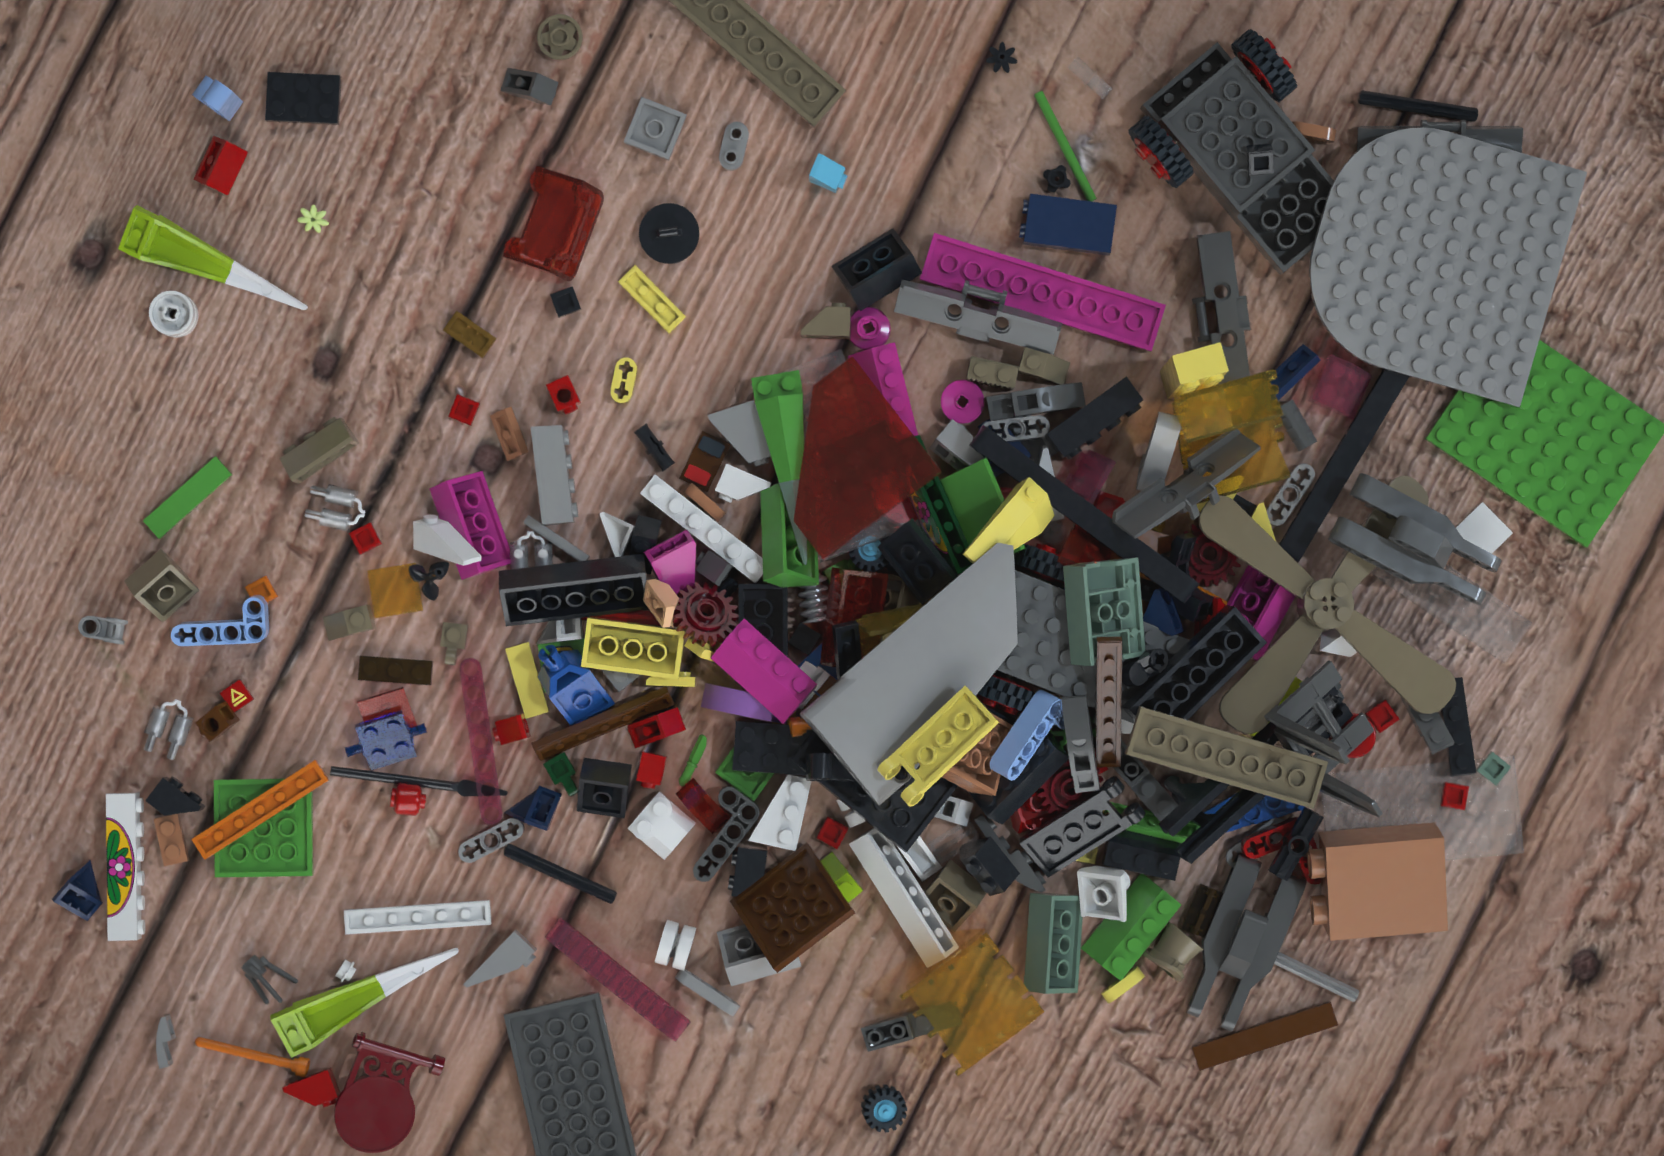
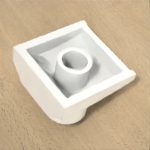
[627,791,696,860]
[1077,866,1130,922]

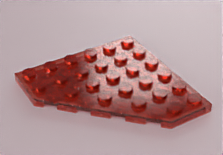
[794,356,941,561]

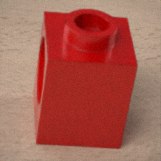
[546,375,581,415]
[636,751,667,789]

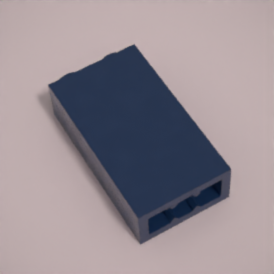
[1019,194,1117,256]

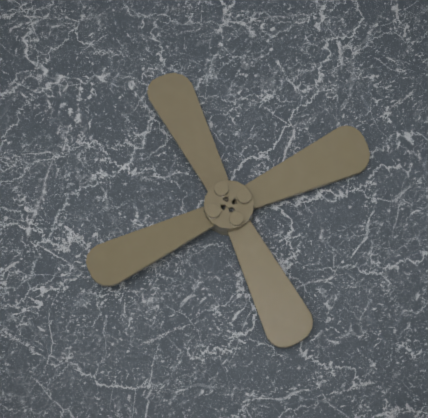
[1199,476,1456,734]

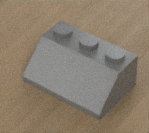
[717,924,802,986]

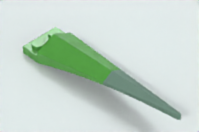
[751,370,807,565]

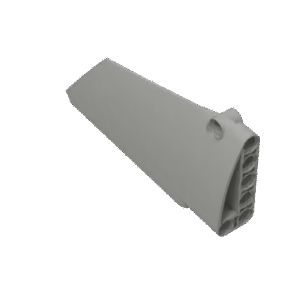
[800,543,1018,806]

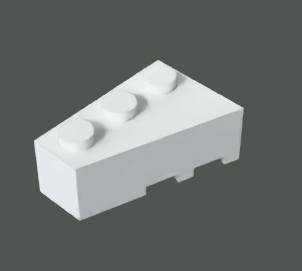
[748,774,811,851]

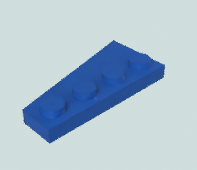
[1203,793,1304,833]

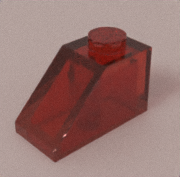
[675,778,730,834]

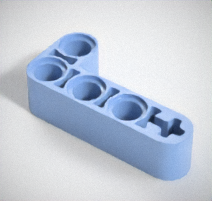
[192,75,243,121]
[171,595,269,646]
[990,689,1065,781]

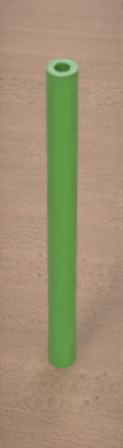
[1034,91,1097,202]

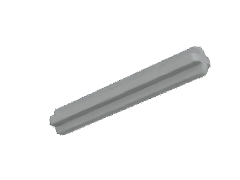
[1274,952,1359,1002]

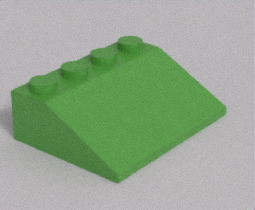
[940,458,1025,554]

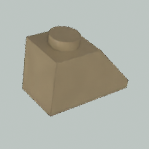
[801,303,851,339]
[1018,347,1070,385]
[323,605,376,641]

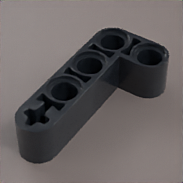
[805,753,901,781]

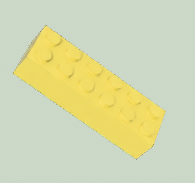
[1160,342,1229,401]

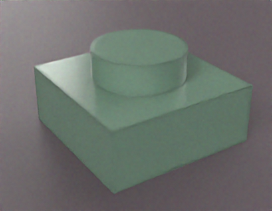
[1476,751,1511,786]

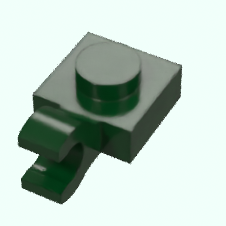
[543,752,578,796]

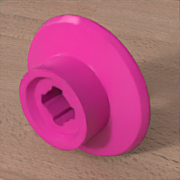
[850,307,891,350]
[941,380,984,424]

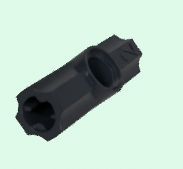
[1268,806,1324,881]

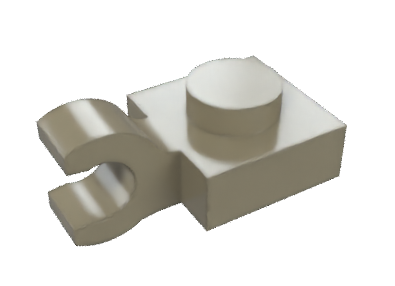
[440,622,468,665]

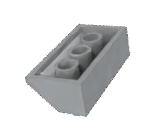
[531,425,578,526]

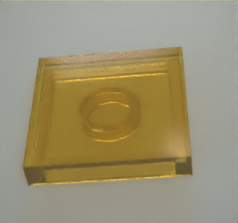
[367,563,424,618]

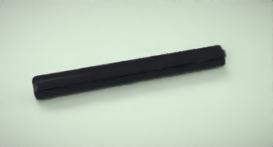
[1358,90,1478,122]
[504,844,617,904]

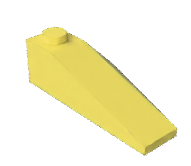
[963,477,1055,563]

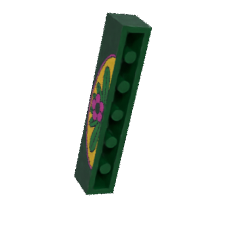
[897,435,973,580]

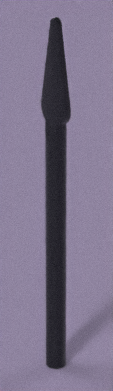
[330,766,508,797]

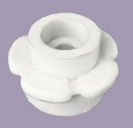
[335,959,356,983]

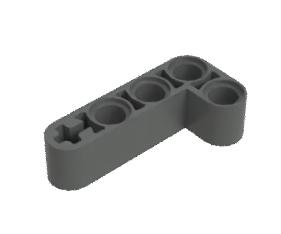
[693,786,760,882]

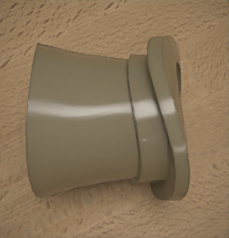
[1143,922,1204,982]

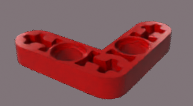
[1241,817,1321,885]

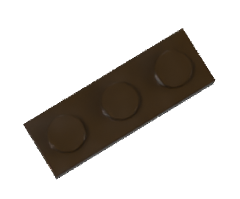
[358,656,433,685]

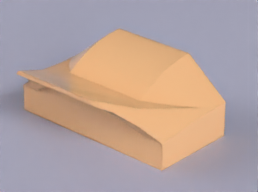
[643,579,679,629]

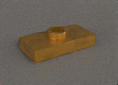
[443,310,497,358]

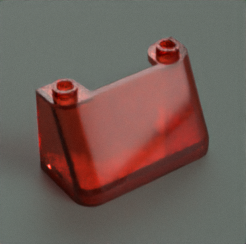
[502,165,604,281]

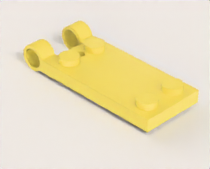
[877,686,999,807]

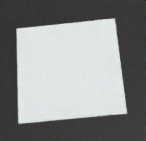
[1456,502,1513,554]

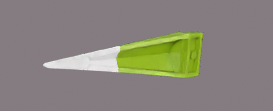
[118,205,308,310]
[270,948,459,1058]

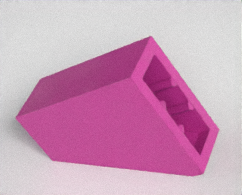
[644,530,696,595]

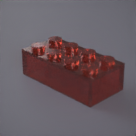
[820,567,888,667]

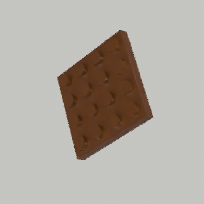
[730,843,855,973]

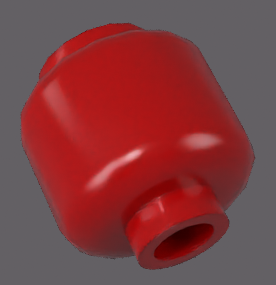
[390,783,426,816]

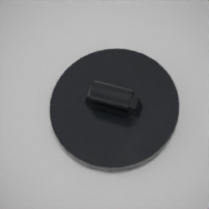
[639,203,700,264]

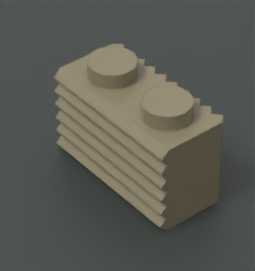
[966,356,1019,391]

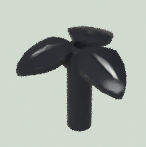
[409,562,449,601]

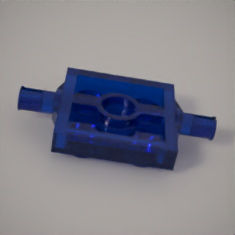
[345,710,427,771]

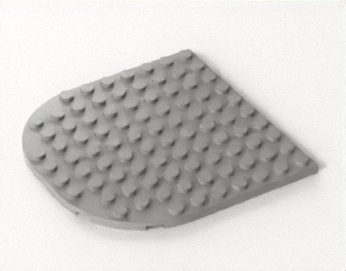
[1309,128,1587,407]

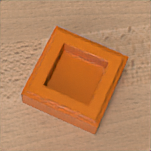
[245,575,278,608]

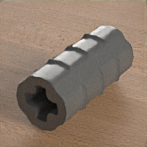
[1275,399,1317,452]

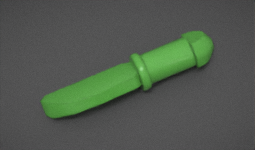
[679,734,707,787]

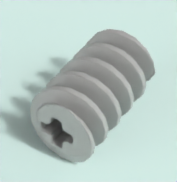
[797,573,831,623]

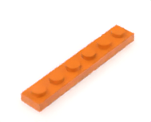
[191,760,329,860]

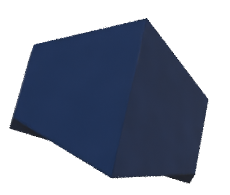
[1143,588,1184,636]
[504,786,562,831]
[52,860,103,921]

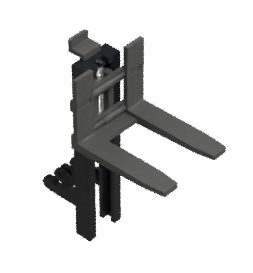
[1159,660,1383,864]

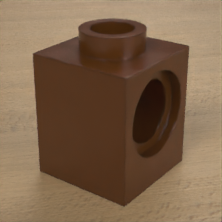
[195,701,240,742]

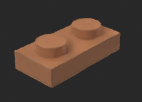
[490,407,529,461]
[154,814,189,866]

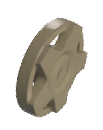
[537,14,583,60]

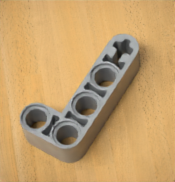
[1136,412,1183,491]

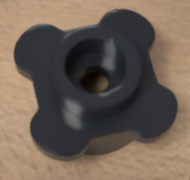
[1043,165,1071,193]

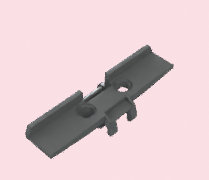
[1357,120,1523,153]
[1192,231,1253,400]
[894,280,1062,355]
[1112,426,1261,538]

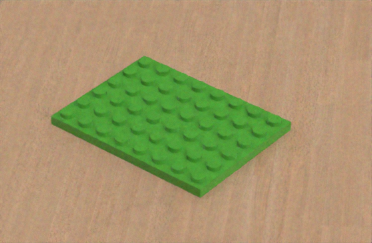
[1425,340,1664,548]

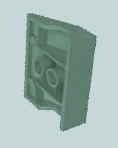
[1063,557,1146,666]

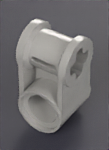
[78,616,128,645]

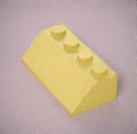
[581,617,685,680]

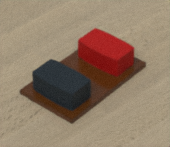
[679,431,731,492]

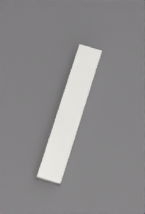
[344,900,492,935]

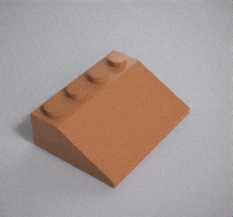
[942,713,1013,796]

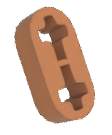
[1292,121,1337,143]
[684,483,726,522]

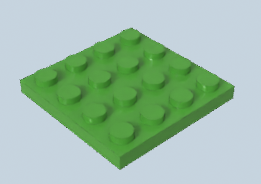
[214,779,314,877]

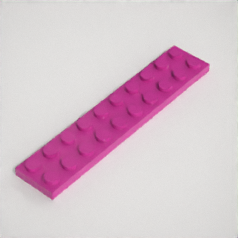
[920,233,1166,352]

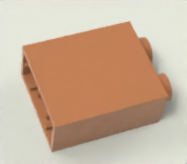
[1307,822,1448,941]

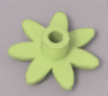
[297,204,329,233]

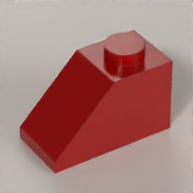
[627,707,686,749]
[492,714,531,745]
[282,1067,341,1108]

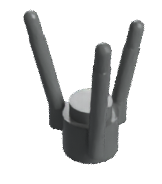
[241,955,298,1004]

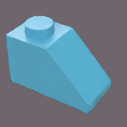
[809,153,848,193]

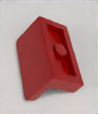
[193,136,248,195]

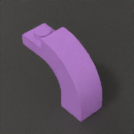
[701,683,788,724]

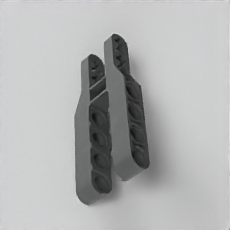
[1328,473,1502,605]
[1186,853,1307,1032]

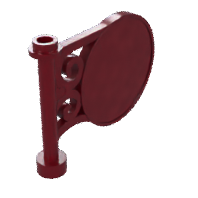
[334,1032,445,1153]

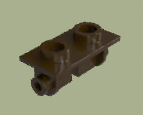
[1182,883,1223,938]

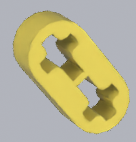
[611,358,637,404]
[1101,966,1145,1003]

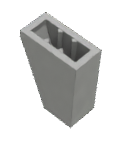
[708,400,771,467]

